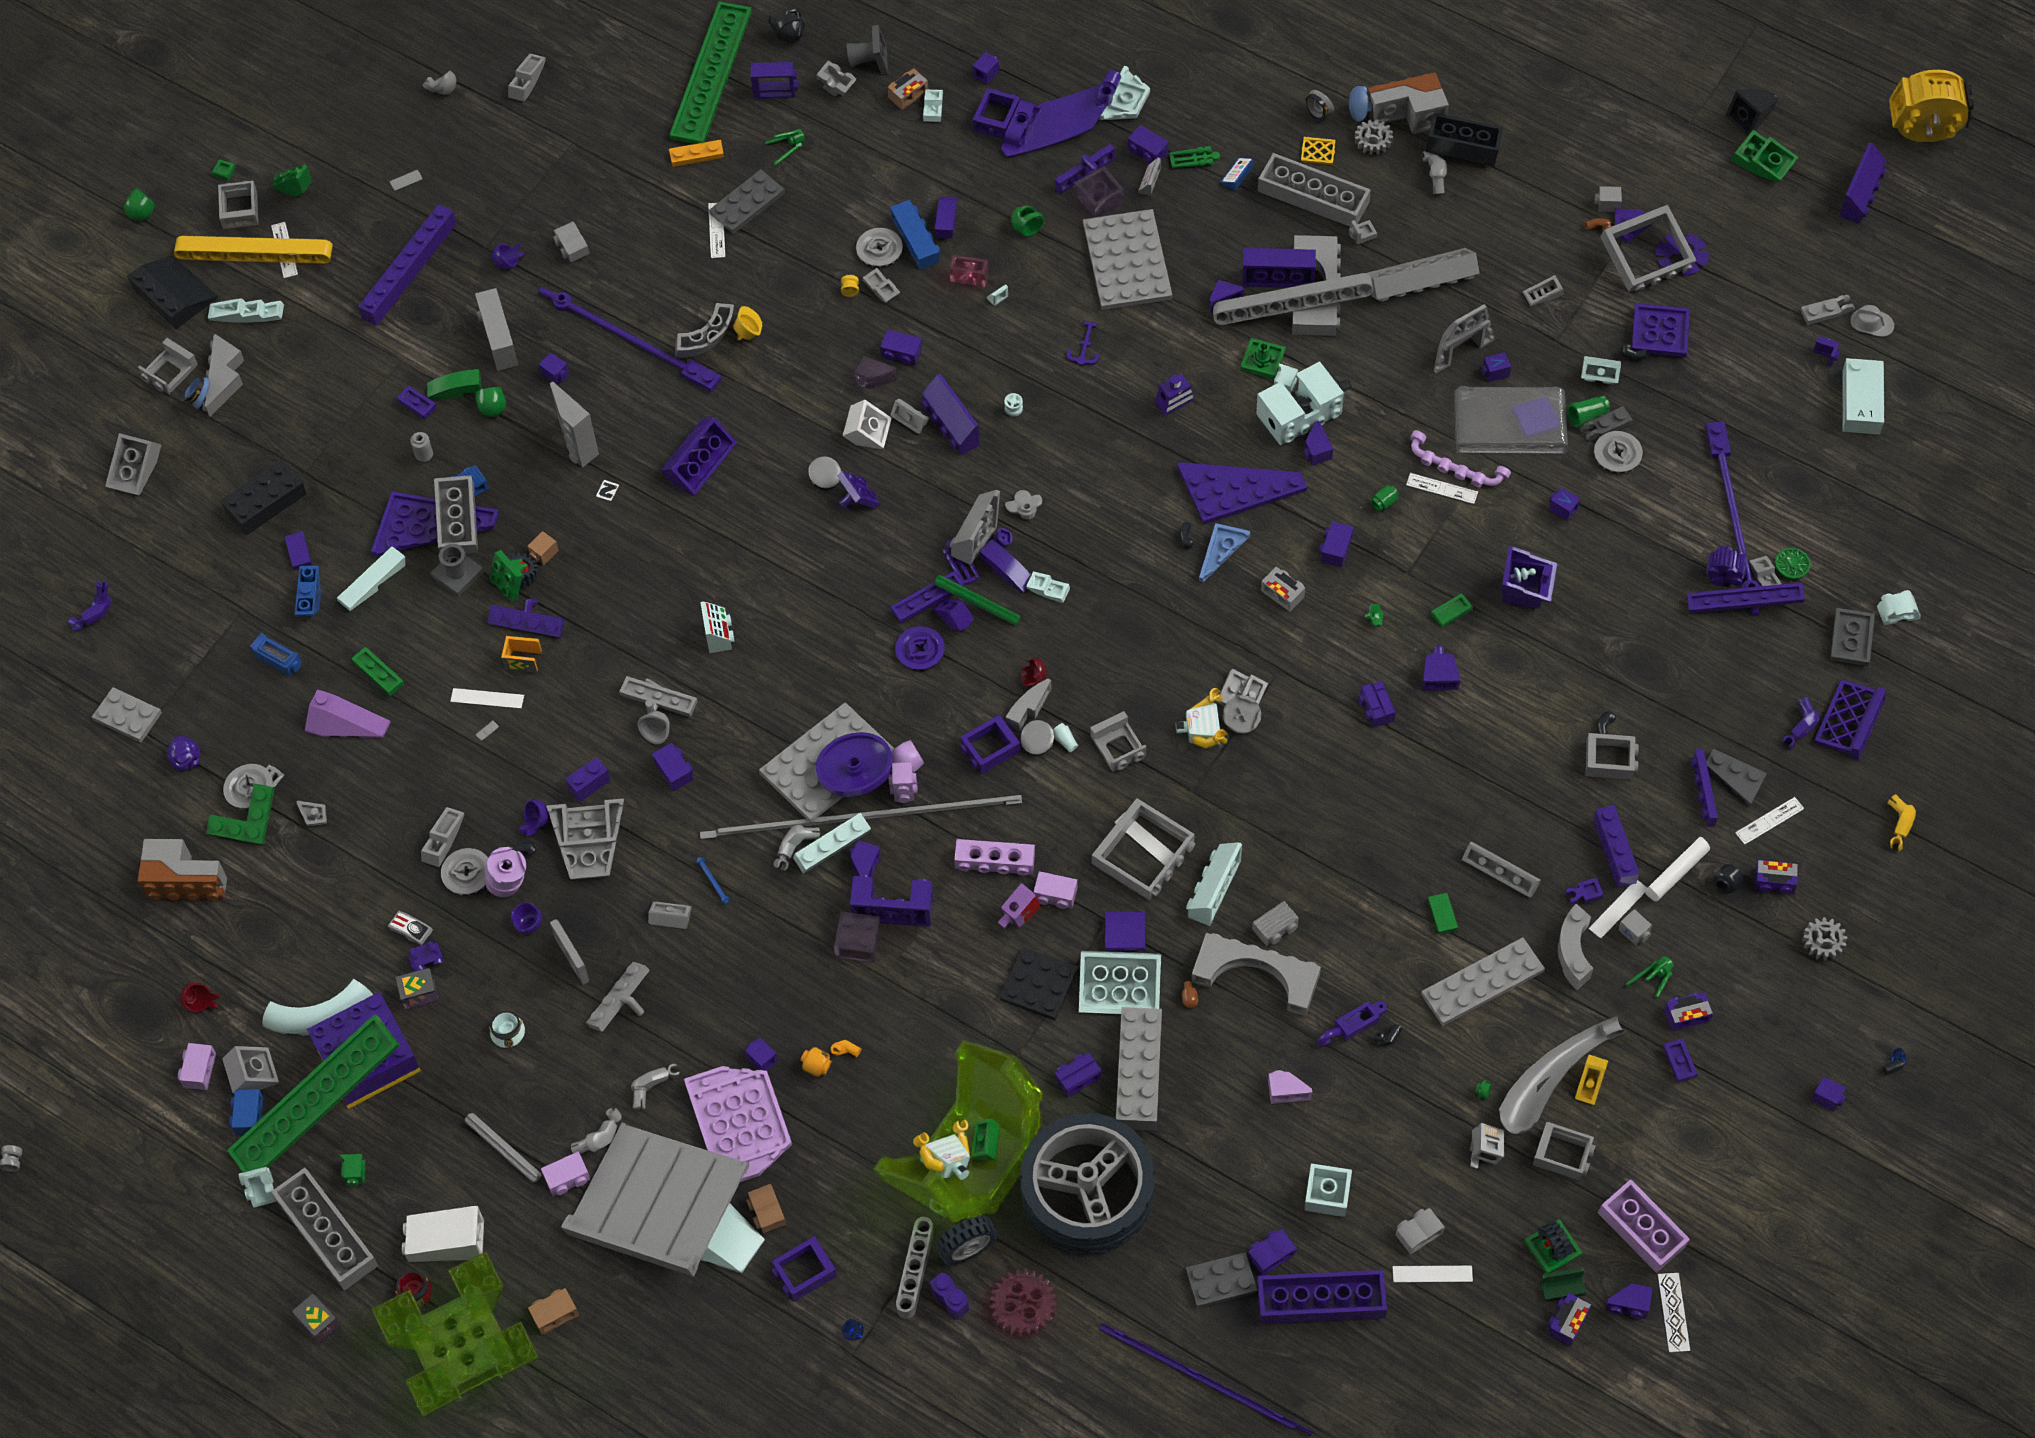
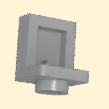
[1349,220,1377,244]

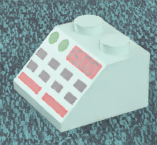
[701,602,735,653]

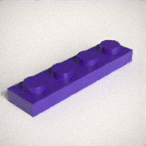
[890,571,964,624]
[1691,749,1718,827]

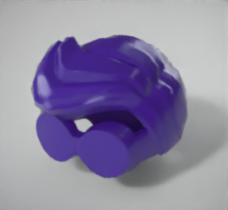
[167,736,201,772]

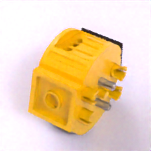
[1889,70,1974,142]

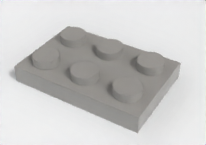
[92,687,162,743]

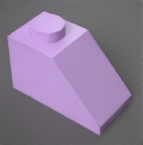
[1268,1070,1312,1104]

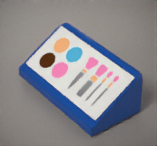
[1220,158,1254,191]

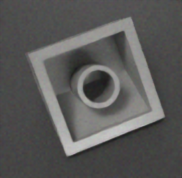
[222,1046,279,1093]

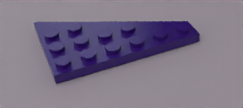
[1177,462,1307,525]
[371,491,499,556]

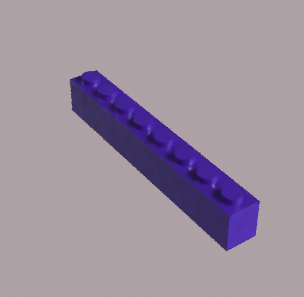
[358,204,456,326]

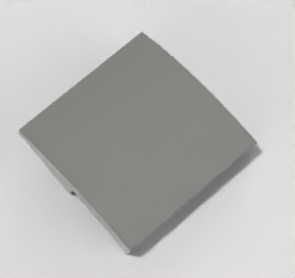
[1216,669,1268,706]

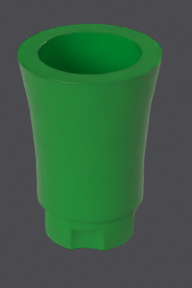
[1567,395,1610,428]

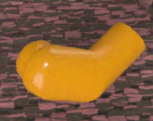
[830,1040,861,1057]

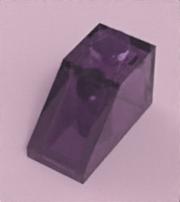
[854,356,897,389]

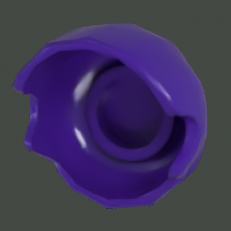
[510,902,542,934]

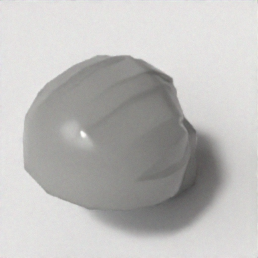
[422,70,456,95]

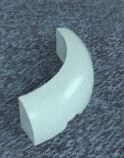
[263,979,373,1036]

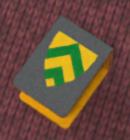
[501,636,542,673]

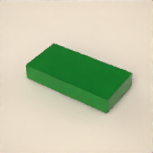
[1431,593,1473,628]
[1428,893,1458,935]

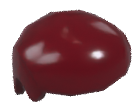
[1021,658,1047,687]

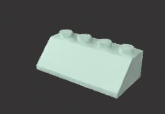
[1186,842,1242,926]

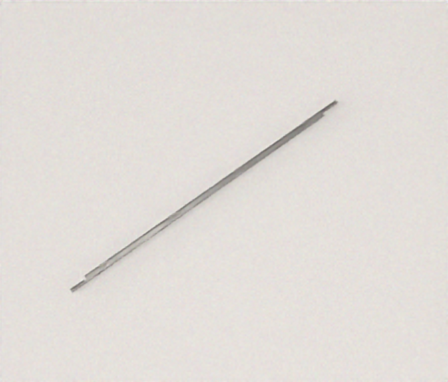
[700,795,1022,839]

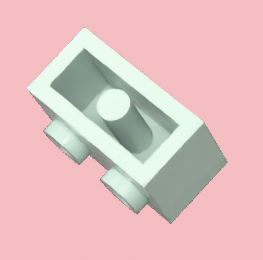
[1581,356,1621,384]

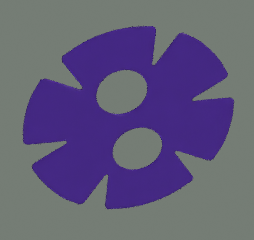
[1655,234,1709,275]

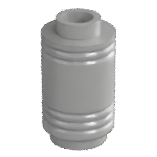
[411,432,433,462]

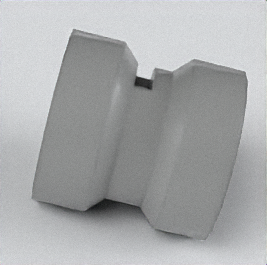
[0,1145,22,1172]

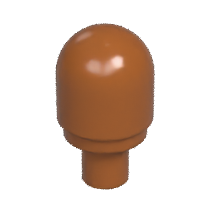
[1181,981,1199,1009]

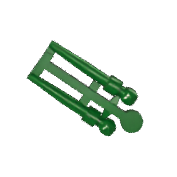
[1169,146,1220,168]

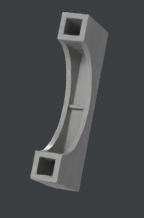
[1292,235,1341,336]
[1191,933,1321,1016]

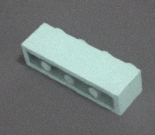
[793,813,871,874]

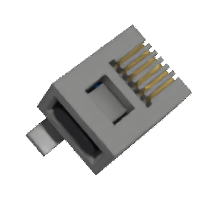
[1470,1123,1504,1169]

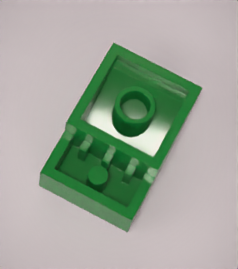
[1731,130,1799,182]

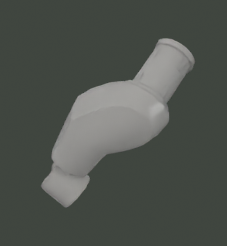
[1423,151,1447,194]
[774,824,820,870]
[631,1064,680,1110]
[571,1108,622,1154]

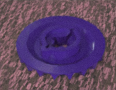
[895,626,945,671]

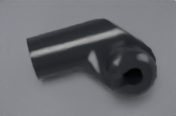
[1374,1024,1403,1046]

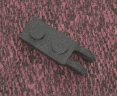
[1580,406,1633,441]

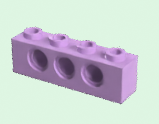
[954,839,1035,876]

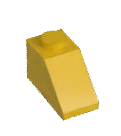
[1575,1055,1608,1105]

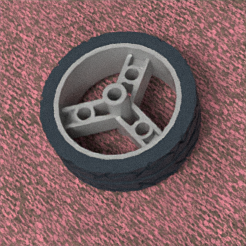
[1020,1113,1155,1254]

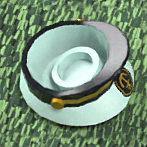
[489,1011,525,1048]

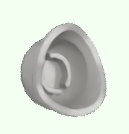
[637,711,670,744]

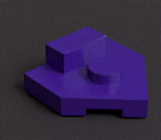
[1614,208,1653,243]

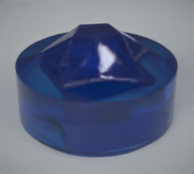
[842,1319,864,1341]

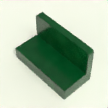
[1540,1267,1586,1302]

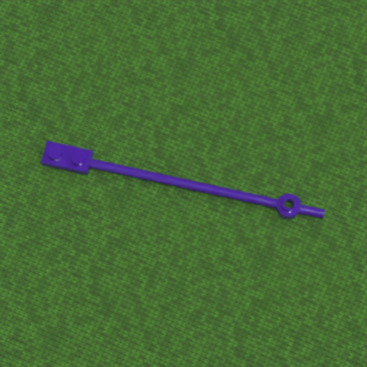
[538,287,722,393]
[1705,422,1760,616]

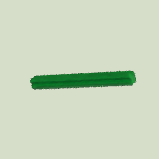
[935,575,1020,625]

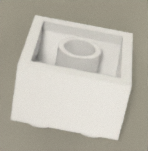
[843,400,891,449]

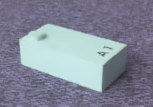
[1842,358,1884,435]

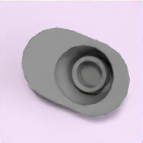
[1851,305,1894,337]

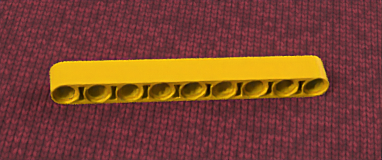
[174,236,333,264]

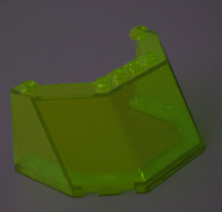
[873,1040,1043,1223]

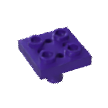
[837,471,880,509]

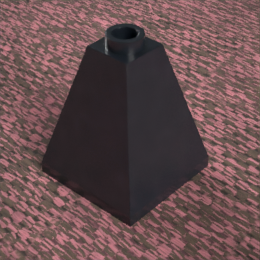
[1725,89,1778,136]

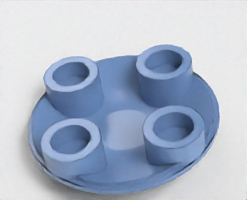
[1349,86,1372,122]

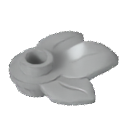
[1005,490,1042,519]

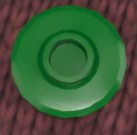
[1775,548,1811,580]

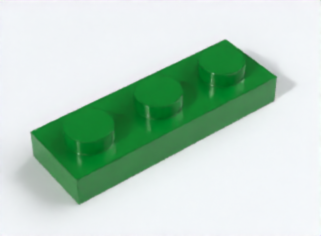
[351,647,404,696]

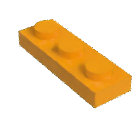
[669,140,724,167]

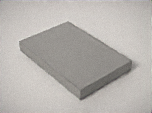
[550,919,589,985]

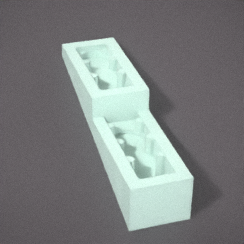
[337,547,405,611]

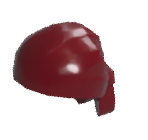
[180,982,221,1012]

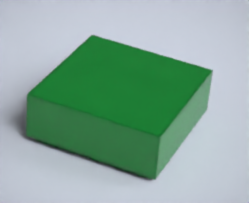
[211,159,236,181]

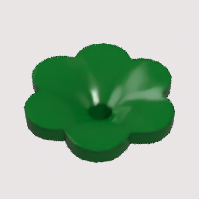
[1365,604,1383,626]

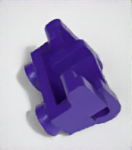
[407,941,444,972]

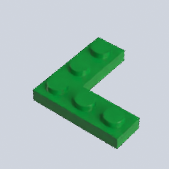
[206,783,275,844]

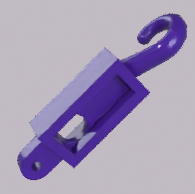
[1317,1001,1387,1047]

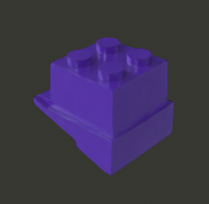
[1501,546,1557,609]

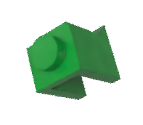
[339,1154,366,1187]

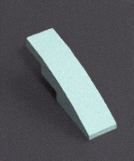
[208,298,284,323]

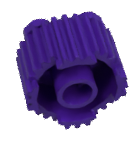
[1706,546,1747,586]

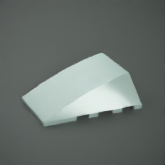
[700,1203,765,1273]

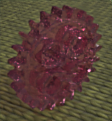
[990,1269,1057,1337]

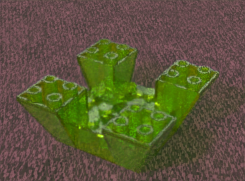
[372,1252,539,1417]

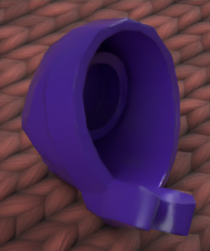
[492,244,526,270]
[519,799,550,836]

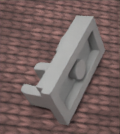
[890,399,929,434]

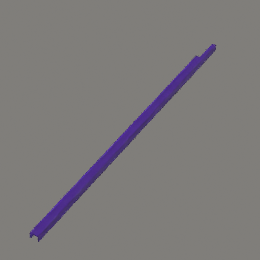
[1099,1323,1313,1436]

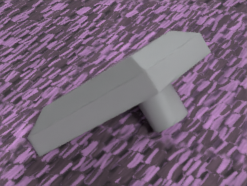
[297,801,327,826]

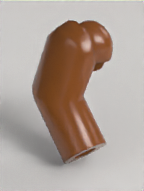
[1584,218,1612,231]

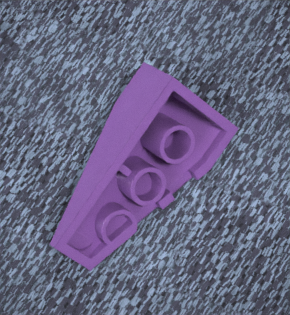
[305,689,391,738]

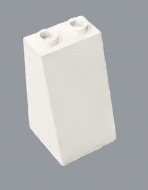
[402,1206,484,1262]

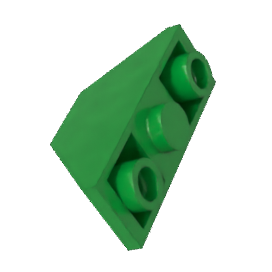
[271,164,312,197]

